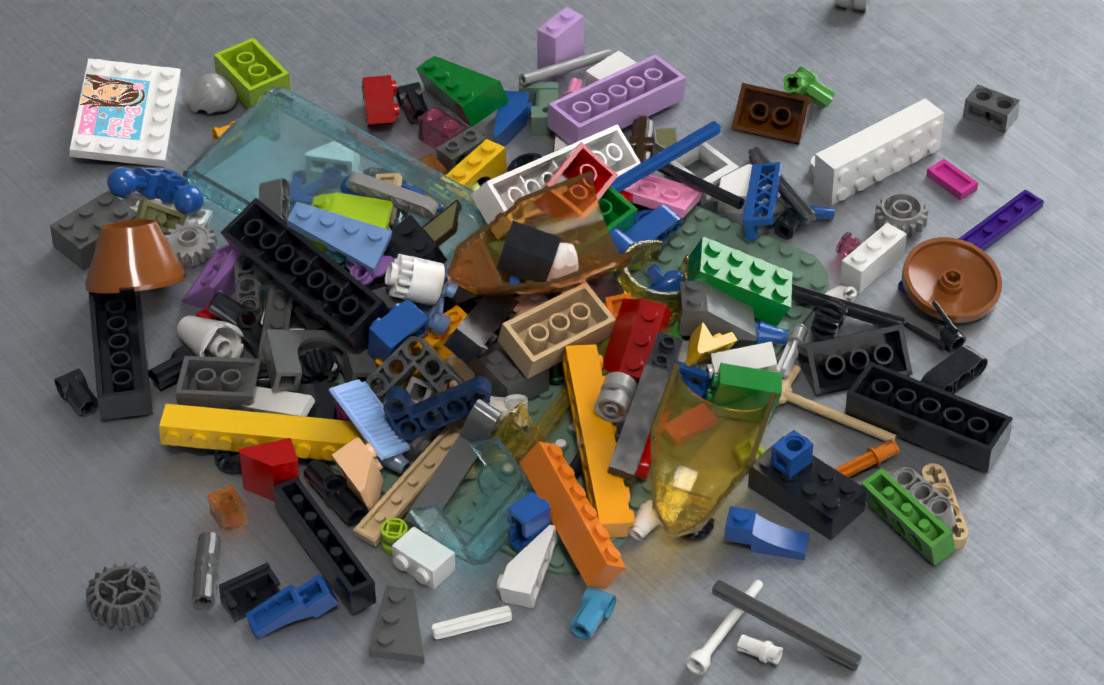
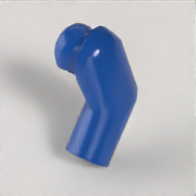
[809,205,835,220]

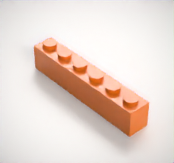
[519,441,626,589]

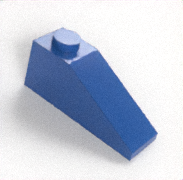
[493,91,533,147]

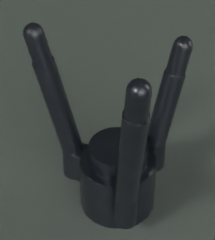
[904,301,966,352]

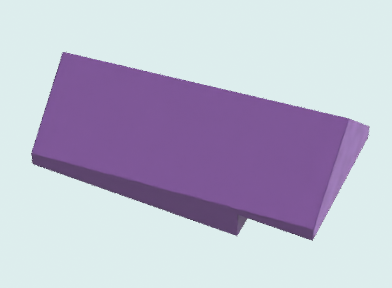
[182,244,249,309]

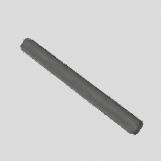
[748,147,816,224]
[712,580,862,670]

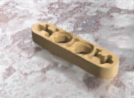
[921,463,969,549]

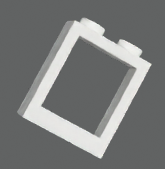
[664,142,739,205]

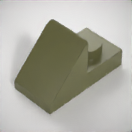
[134,199,187,235]

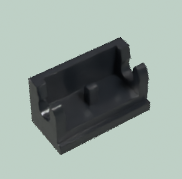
[218,563,281,622]

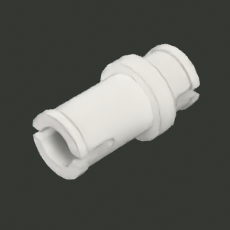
[737,634,783,665]

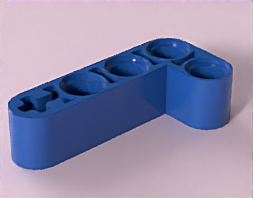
[599,204,683,275]

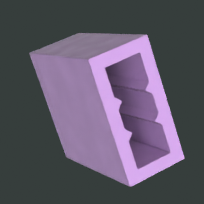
[537,7,584,82]

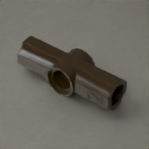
[629,116,654,163]

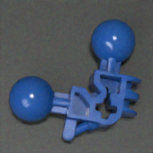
[107,167,204,215]

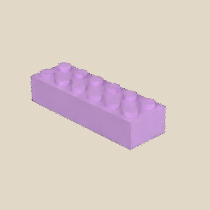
[547,54,686,145]

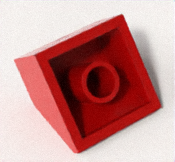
[238,438,300,502]

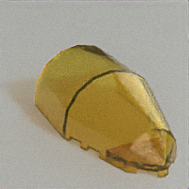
[650,363,777,538]

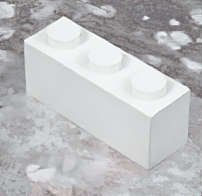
[840,223,907,294]

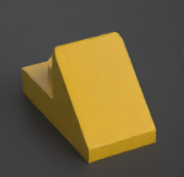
[685,322,737,367]

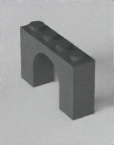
[262,329,377,391]

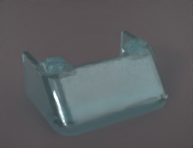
[409,437,537,566]

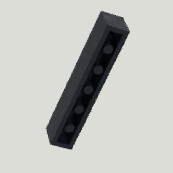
[273,476,376,614]

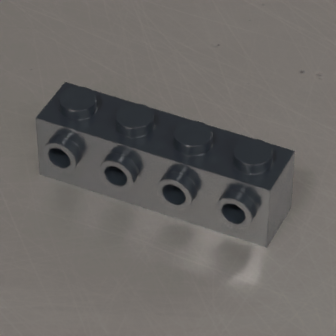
[444,283,519,364]

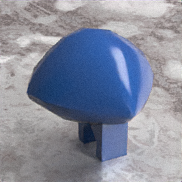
[645,263,684,305]

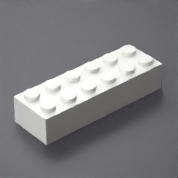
[813,98,944,206]

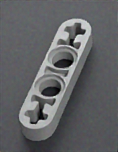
[346,171,439,219]

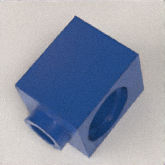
[770,430,813,478]

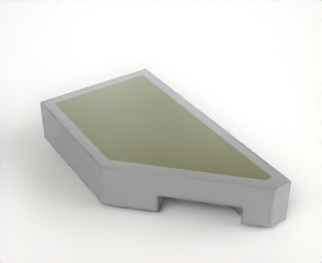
[653,127,678,152]

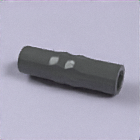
[192,532,221,610]

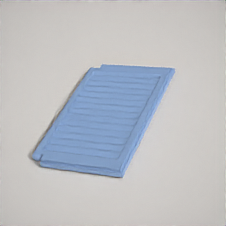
[329,379,411,461]

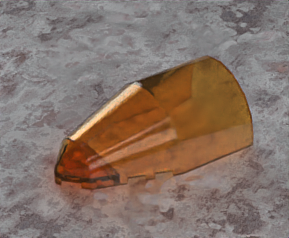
[447,171,631,296]

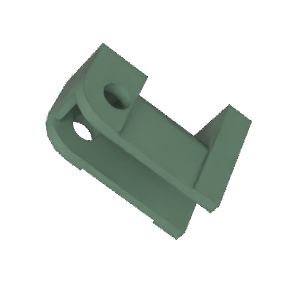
[519,82,558,136]

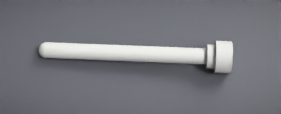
[685,580,763,675]

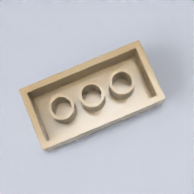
[498,282,616,379]

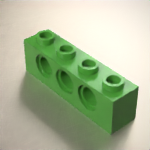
[861,468,955,566]

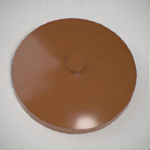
[902,237,1002,323]

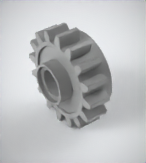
[874,192,929,237]
[165,220,217,267]

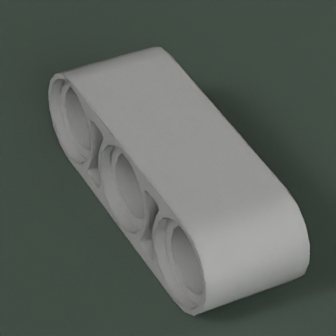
[893,467,956,529]

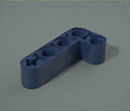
[383,376,492,441]

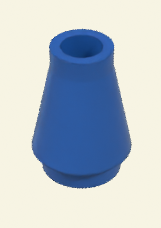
[749,320,788,345]

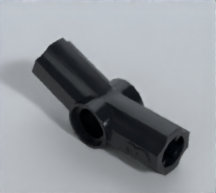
[207,290,262,357]

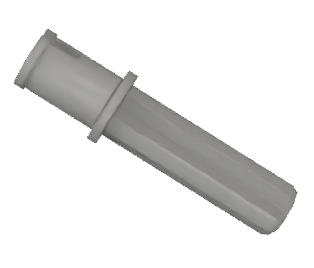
[777,324,808,378]

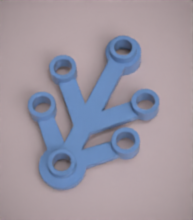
[419,265,459,336]

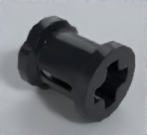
[774,208,803,240]

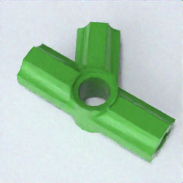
[783,66,835,109]

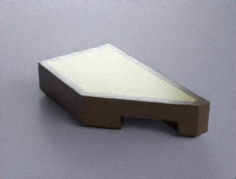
[422,200,462,247]

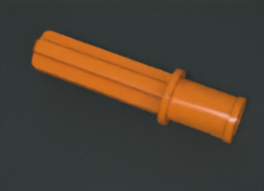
[834,439,899,478]

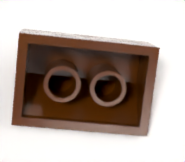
[731,83,814,144]

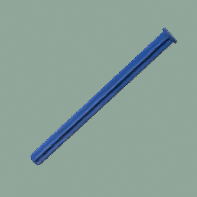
[610,121,721,193]

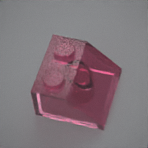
[418,107,485,150]

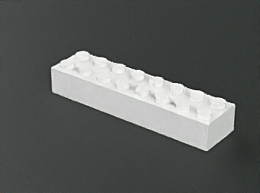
[471,124,641,238]

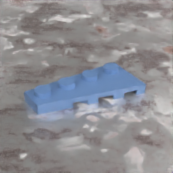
[287,202,392,275]

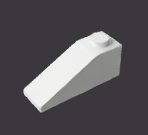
[497,525,558,608]

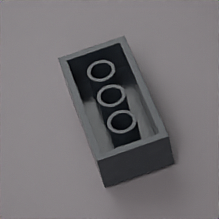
[748,436,867,540]

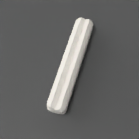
[431,605,512,640]

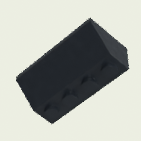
[797,324,913,395]

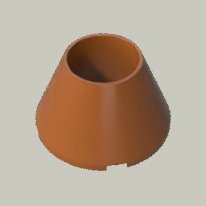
[85,219,186,293]

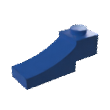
[725,506,809,560]
[246,574,339,639]

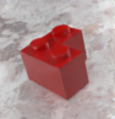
[361,75,400,126]

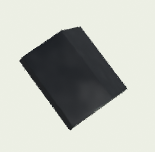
[496,220,562,286]

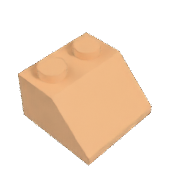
[332,437,384,513]

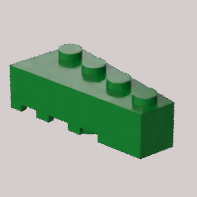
[416,56,509,127]

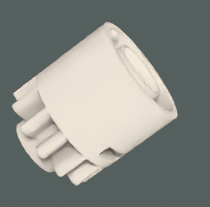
[385,254,445,306]

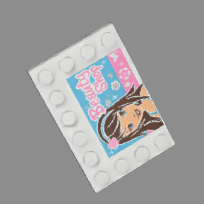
[69,58,181,167]

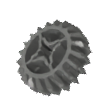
[86,561,161,630]

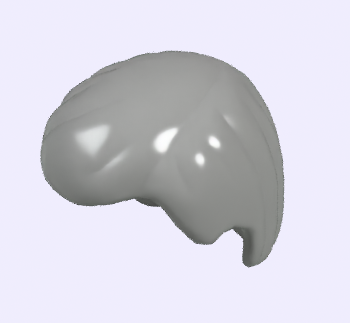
[186,73,237,114]

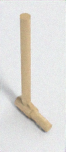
[777,365,897,442]

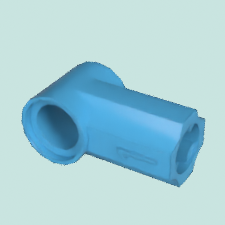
[569,586,616,640]

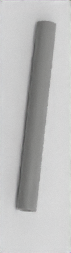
[519,48,612,86]

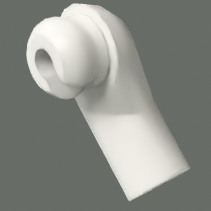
[824,286,857,302]

